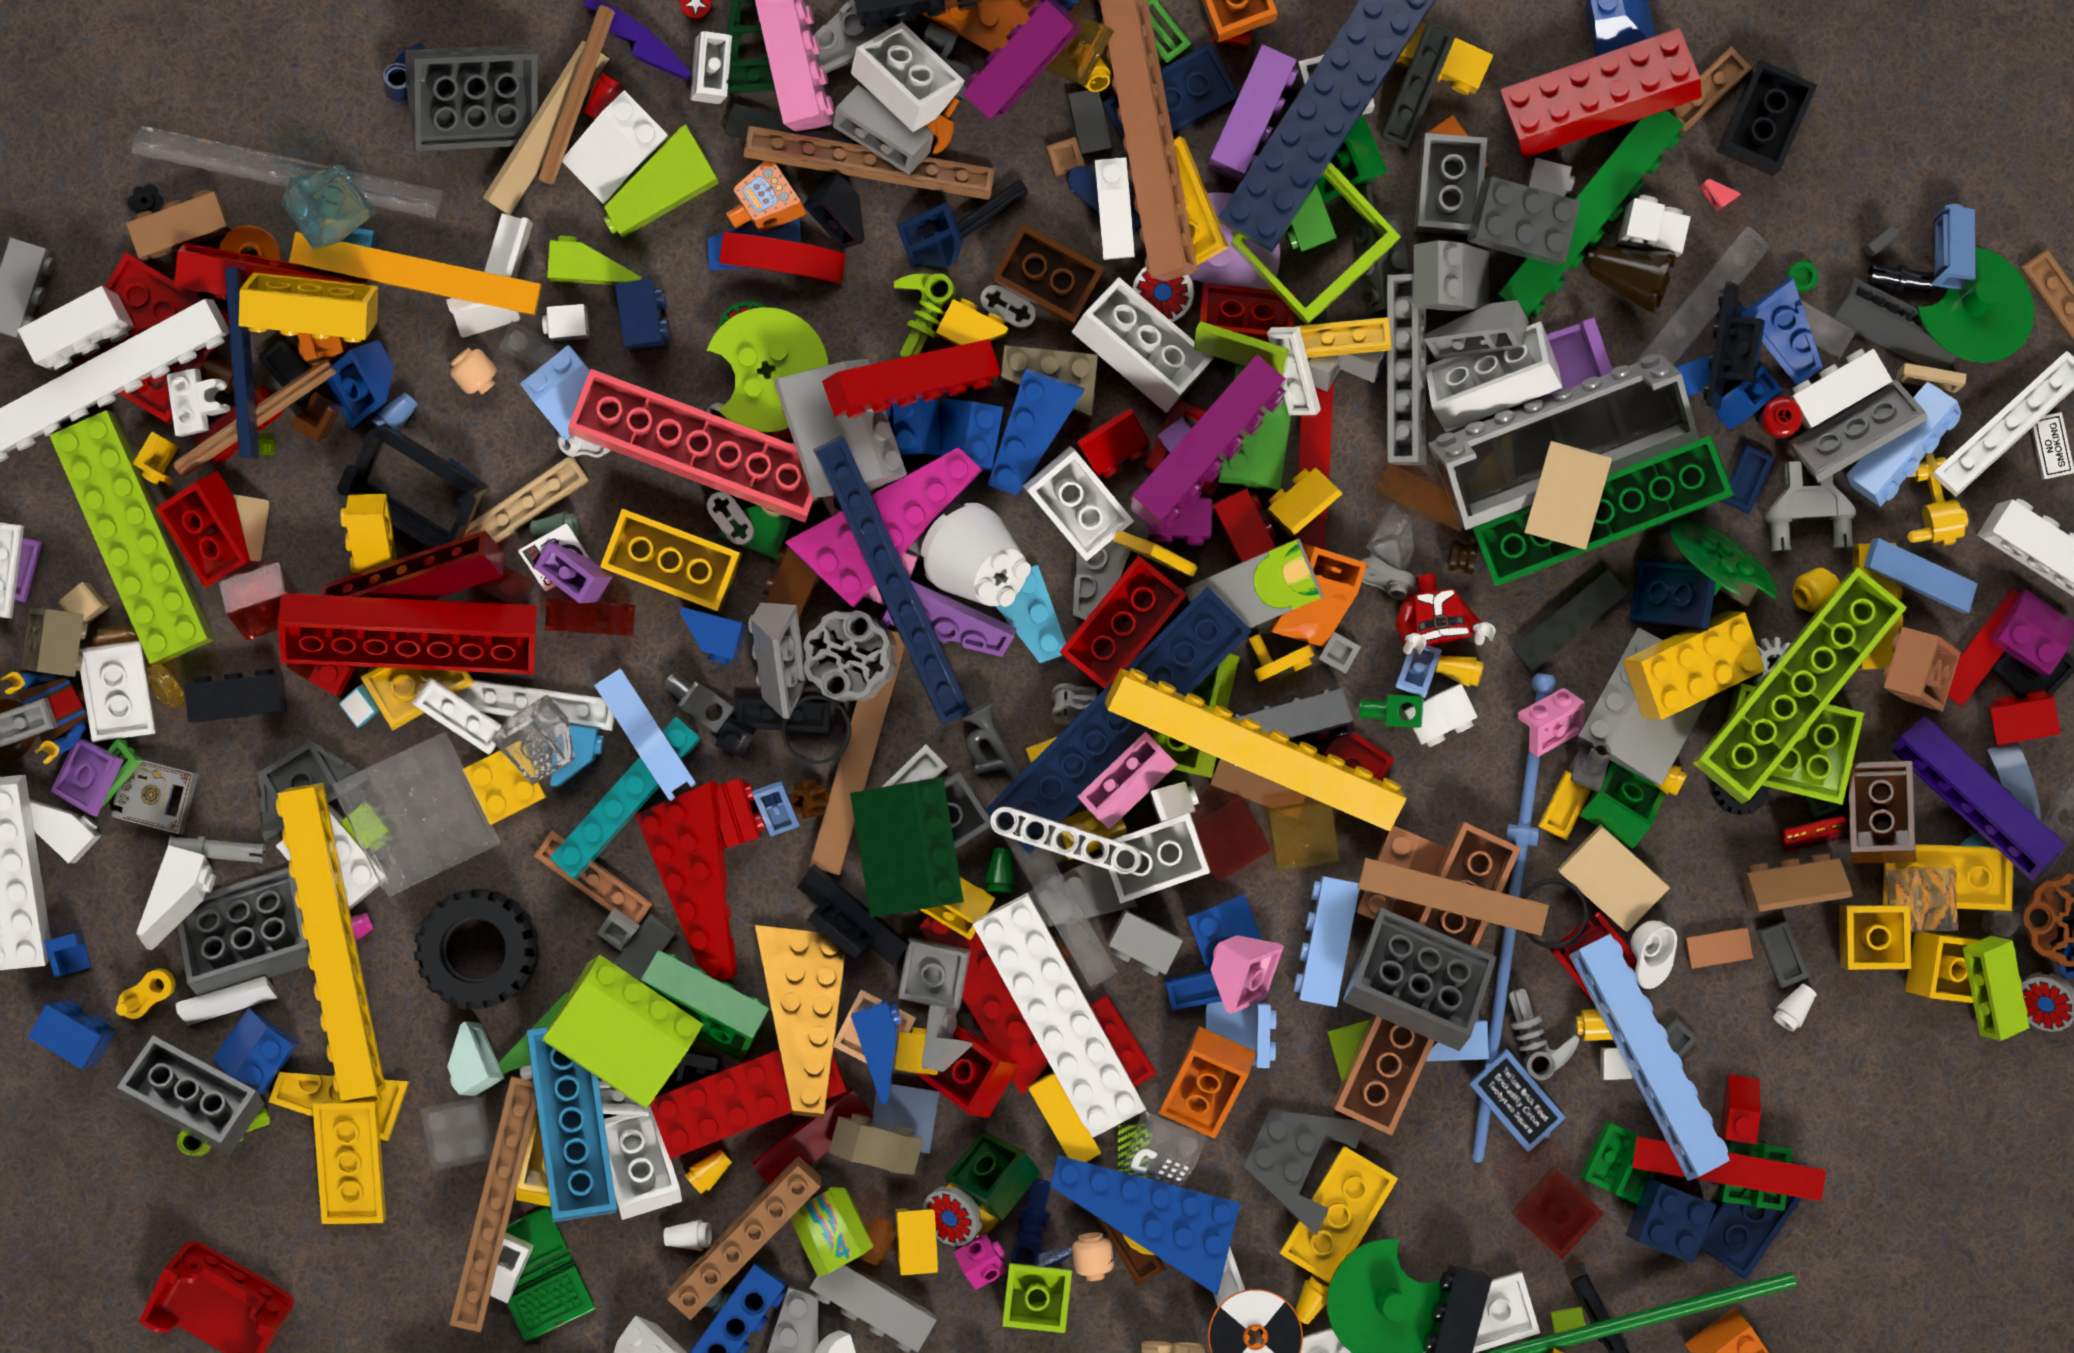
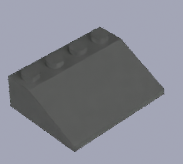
[405,45,538,151]
[178,867,310,996]
[1343,908,1497,1051]

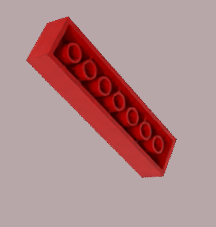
[278,593,537,674]

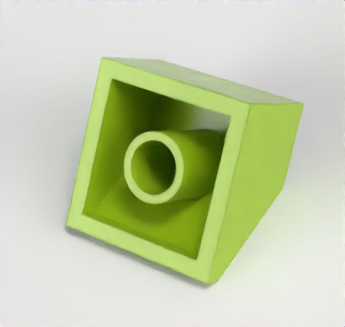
[1002,1263,1072,1333]

